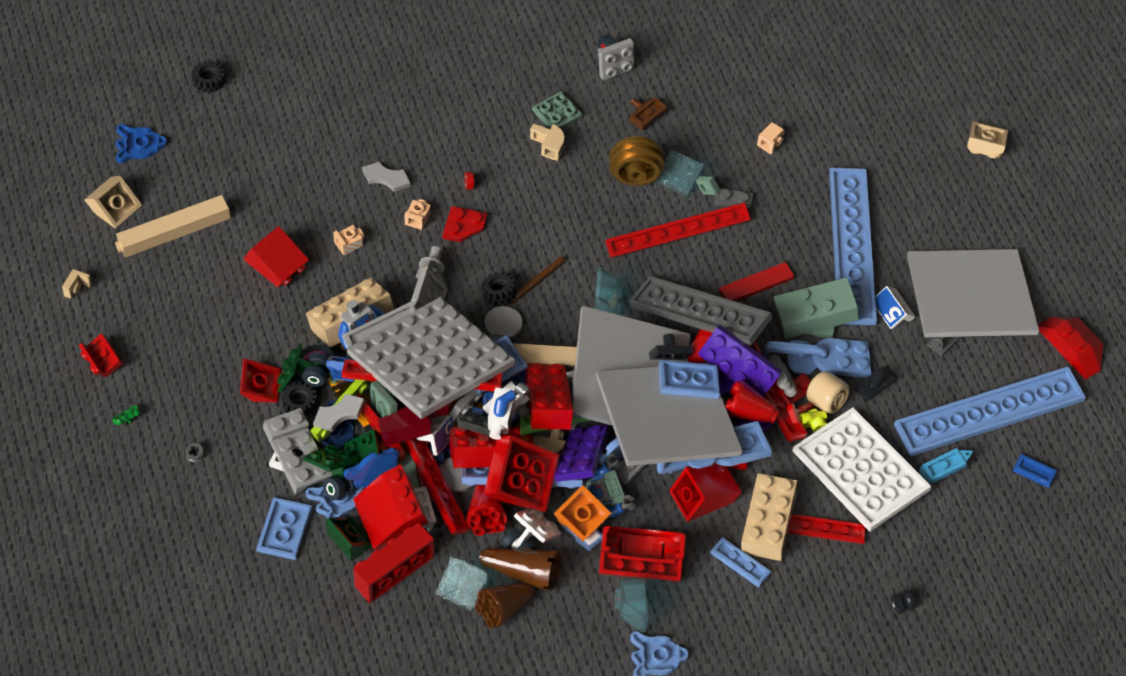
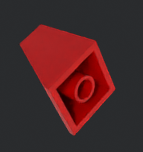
[243,226,309,287]
[669,462,742,522]

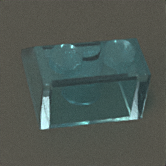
[594,267,623,315]
[614,579,648,634]

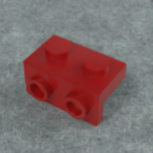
[79,333,123,377]

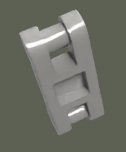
[768,354,797,398]

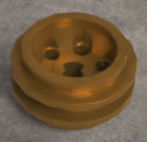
[609,136,664,186]

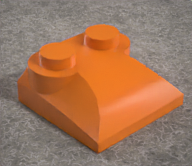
[554,485,611,542]

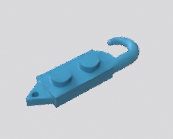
[919,448,973,484]

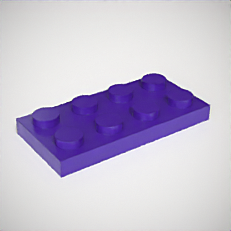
[698,324,782,396]
[554,425,609,482]

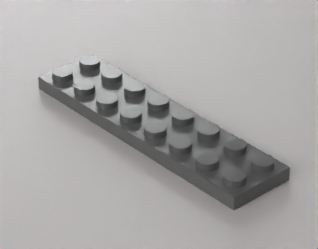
[629,276,773,345]

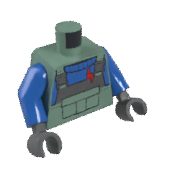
[585,454,636,518]

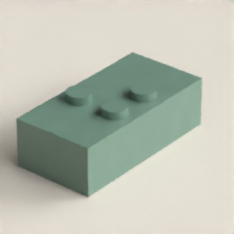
[774,277,859,339]

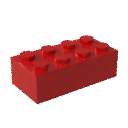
[524,363,573,430]
[449,425,533,468]
[353,522,434,603]

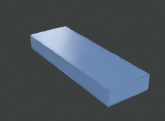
[710,537,771,587]

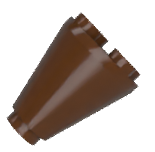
[474,583,534,629]

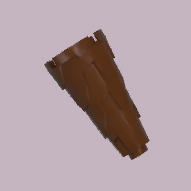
[479,548,561,591]

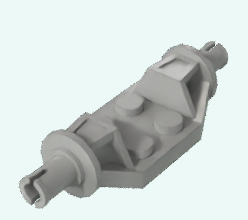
[411,246,448,310]

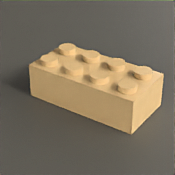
[306,278,394,348]
[741,474,797,561]

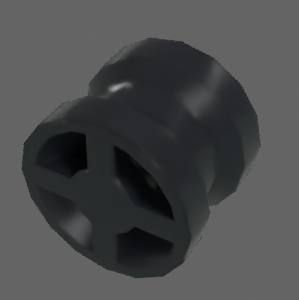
[891,590,915,614]

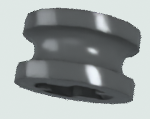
[185,443,204,463]

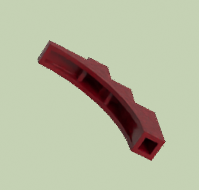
[378,394,465,446]

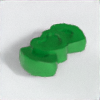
[112,405,141,425]

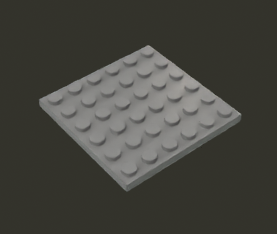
[347,297,515,419]

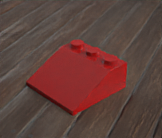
[483,435,559,512]
[353,464,429,550]

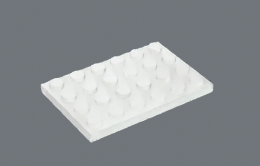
[793,407,931,532]

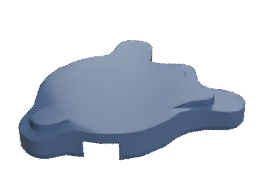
[306,486,365,518]
[630,631,688,676]

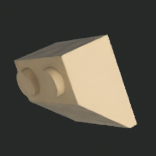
[84,176,142,228]

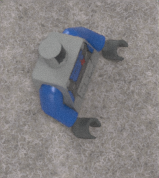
[338,300,385,358]

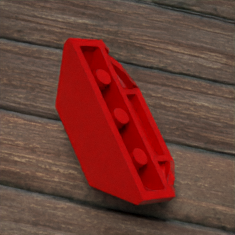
[1038,317,1103,380]

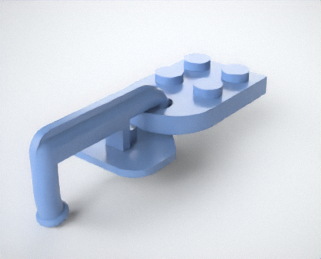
[762,338,871,377]
[657,421,772,474]

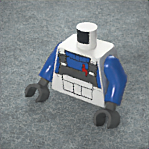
[488,383,530,440]

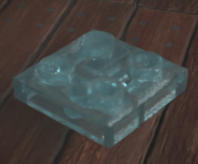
[654,149,704,198]
[435,556,490,611]

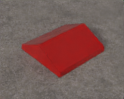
[240,358,280,402]

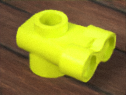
[799,409,827,432]

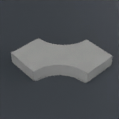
[362,162,410,192]
[313,394,365,432]

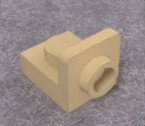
[62,269,92,299]

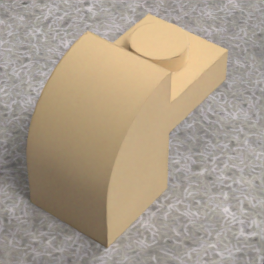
[530,123,564,161]
[533,429,566,460]

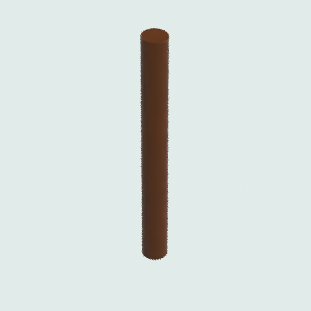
[507,256,565,305]

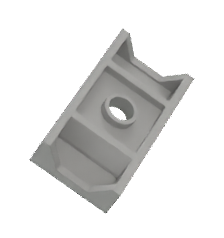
[263,408,333,495]

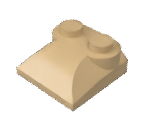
[967,121,1008,158]

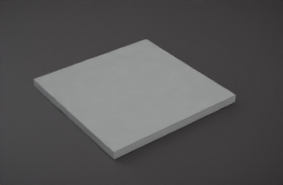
[907,249,1039,337]
[571,306,690,425]
[596,362,742,466]

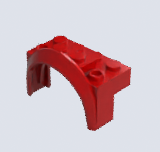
[599,526,685,582]

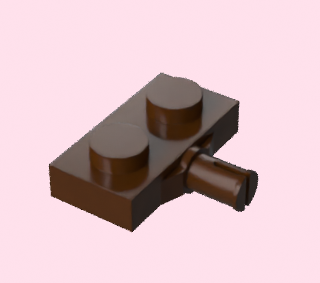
[629,96,667,131]

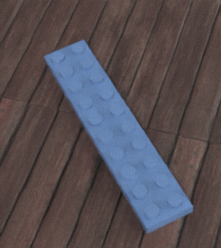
[829,168,877,325]
[894,367,1086,456]

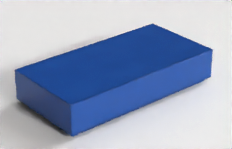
[1013,454,1057,488]

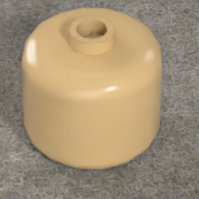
[806,371,850,414]

